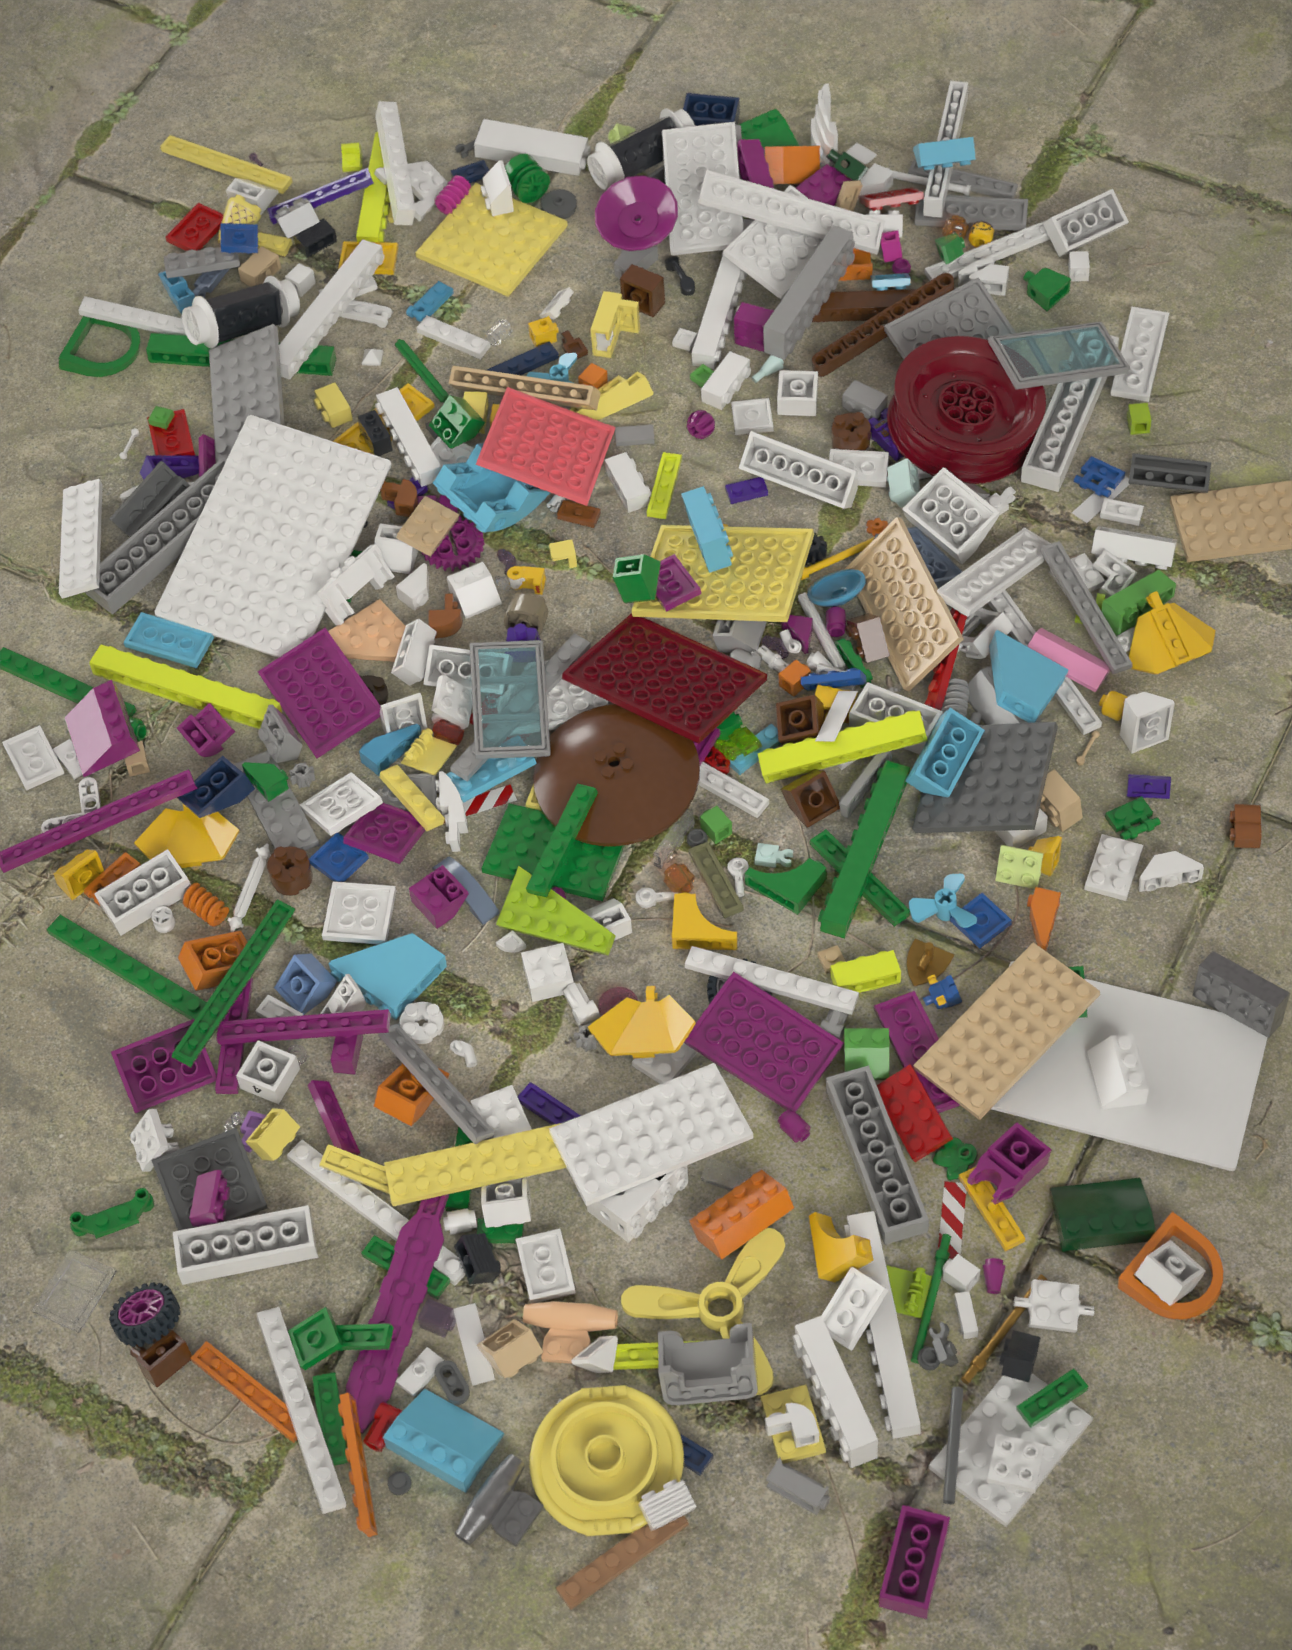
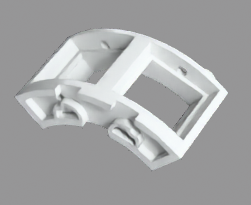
[957,607,1014,659]

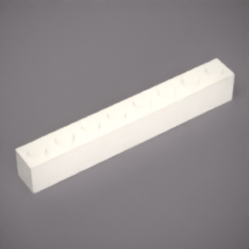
[375,101,416,225]

